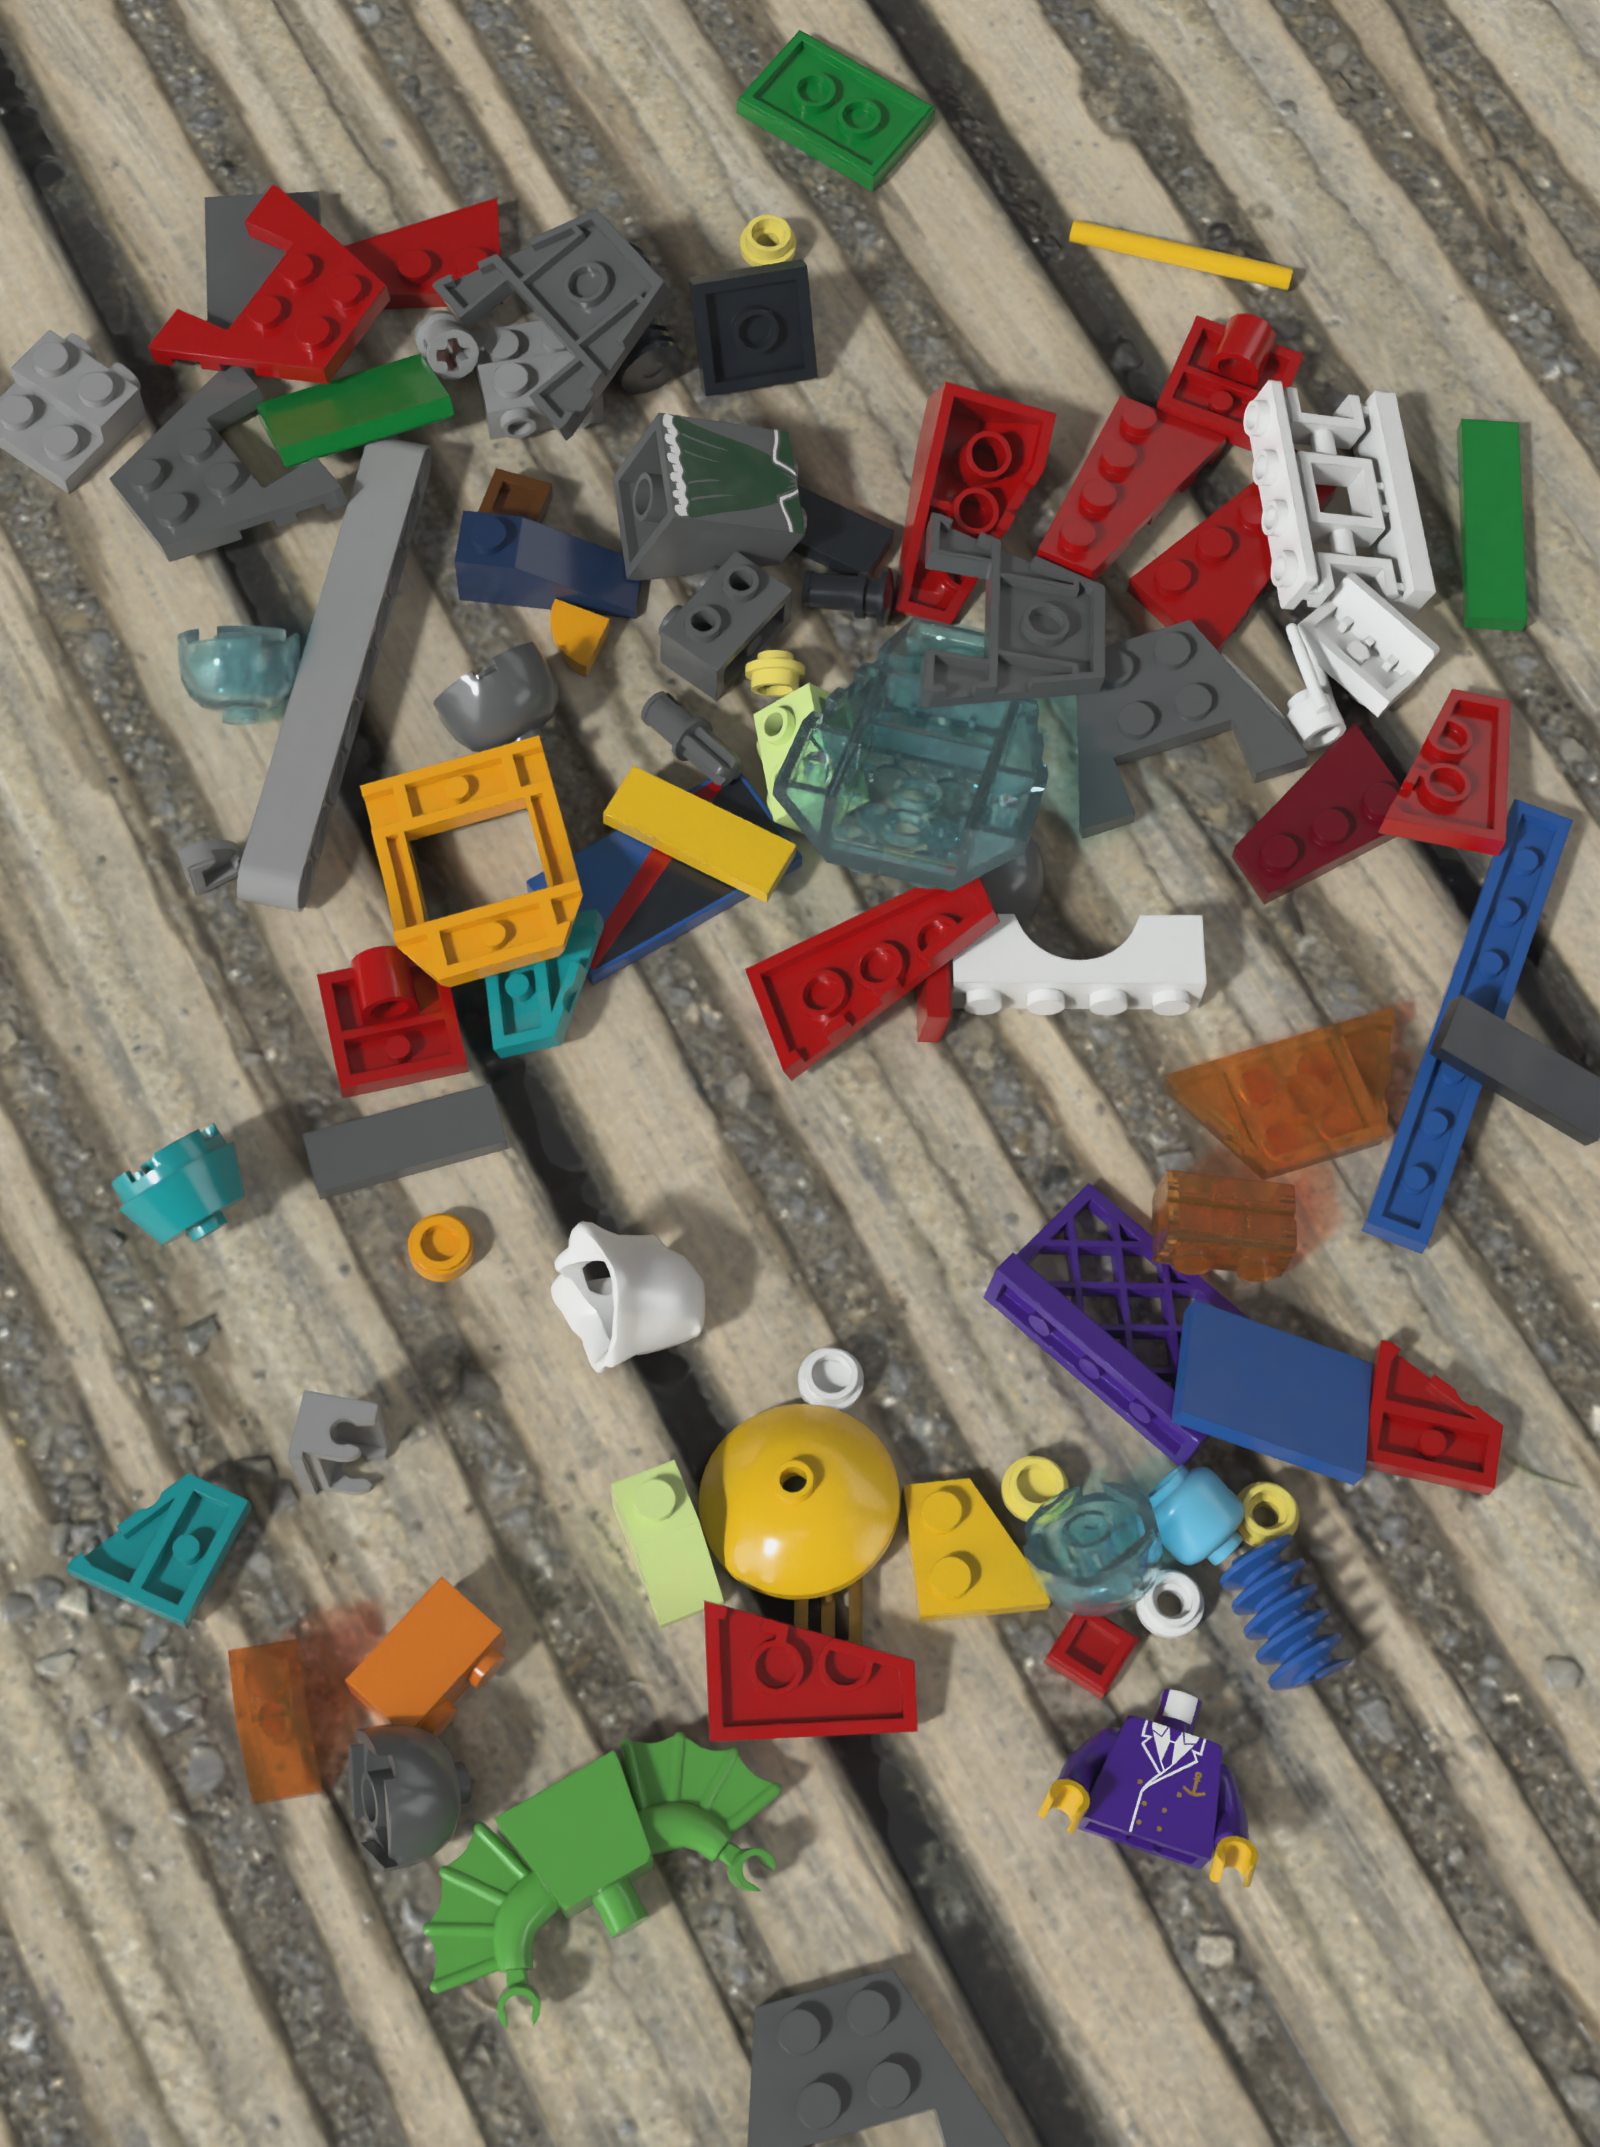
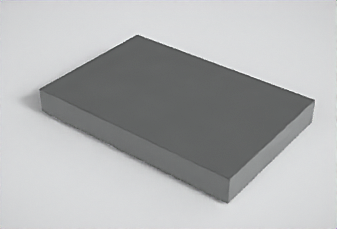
[205,191,321,330]

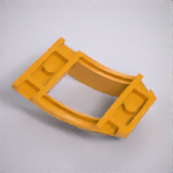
[360,735,583,987]

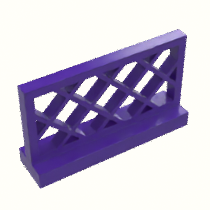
[983,1183,1251,1466]

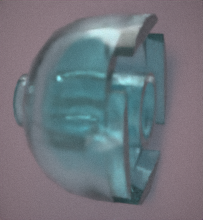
[177,625,300,725]
[1023,1482,1163,1617]

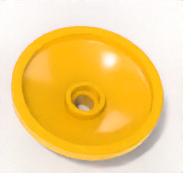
[698,1404,901,1600]

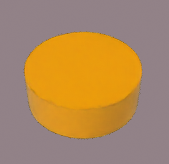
[408,1213,475,1282]

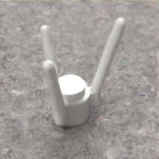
[1221,623,1346,751]

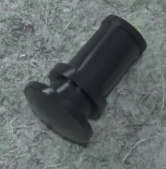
[802,567,895,628]

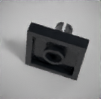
[688,259,818,396]

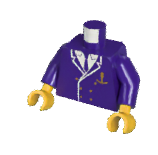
[1038,1689,1259,1887]

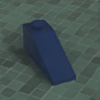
[455,510,642,619]

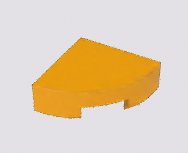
[550,599,611,677]

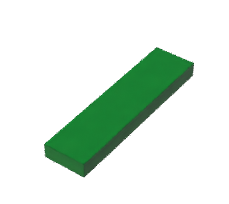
[1457,419,1527,631]

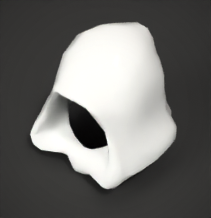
[550,1221,705,1374]

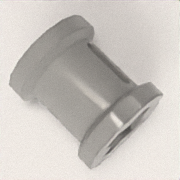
[414,310,479,380]

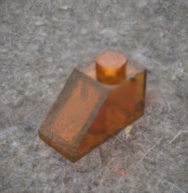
[228,1639,324,1805]

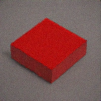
[917,961,952,1043]
[1043,1601,1139,1700]

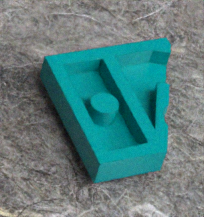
[485,909,604,1058]
[66,1473,252,1629]

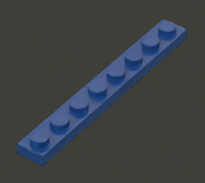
[1361,799,1573,1254]

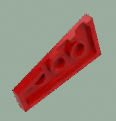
[1037,395,1227,581]
[745,860,1000,1081]

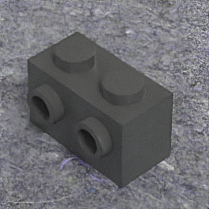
[659,551,793,702]

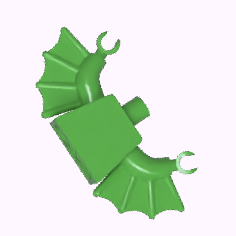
[423,1732,782,2028]

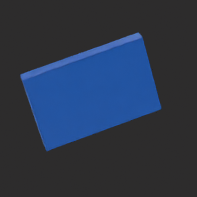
[1171,1300,1373,1486]

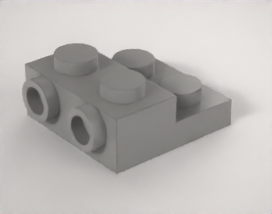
[469,320,604,440]
[0,330,146,494]

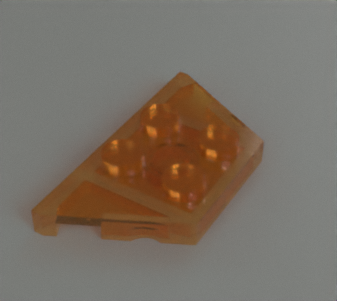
[1163,1007,1395,1180]

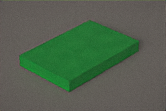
[736,30,936,192]
[255,353,455,468]

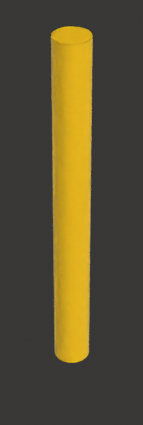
[1069,219,1293,291]

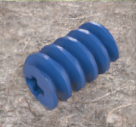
[1219,1534,1353,1690]

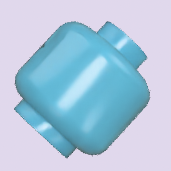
[1144,1464,1245,1566]

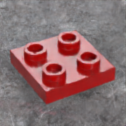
[1156,313,1304,452]
[317,945,469,1098]

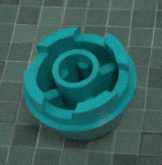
[111,1123,246,1246]

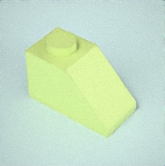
[611,1459,724,1629]

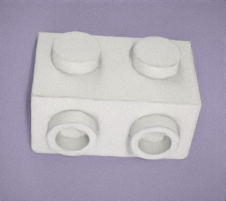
[1288,573,1440,717]

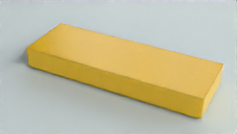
[603,765,797,903]

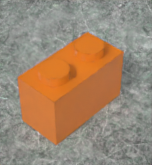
[345,1576,506,1736]

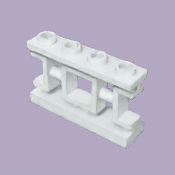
[1243,380,1436,621]

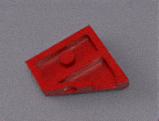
[1365,1340,1504,1496]

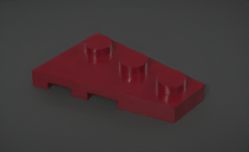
[1231,722,1401,905]

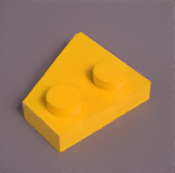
[902,1478,1050,1623]

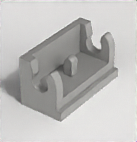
[288,1390,391,1495]

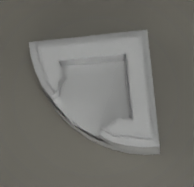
[177,839,243,895]

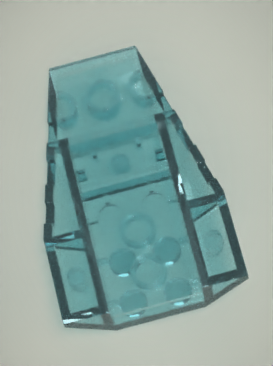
[772,617,1049,891]

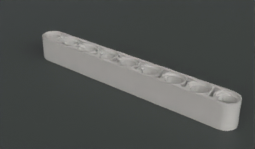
[237,437,432,912]

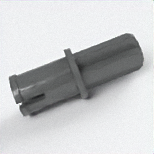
[641,691,742,787]

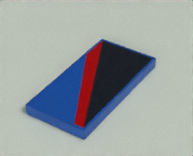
[526,773,803,986]

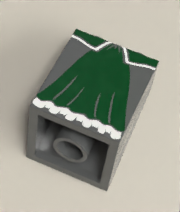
[612,413,807,581]

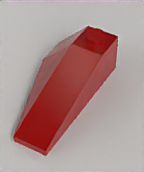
[892,382,1057,627]

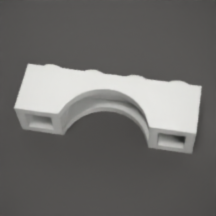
[949,914,1207,1016]

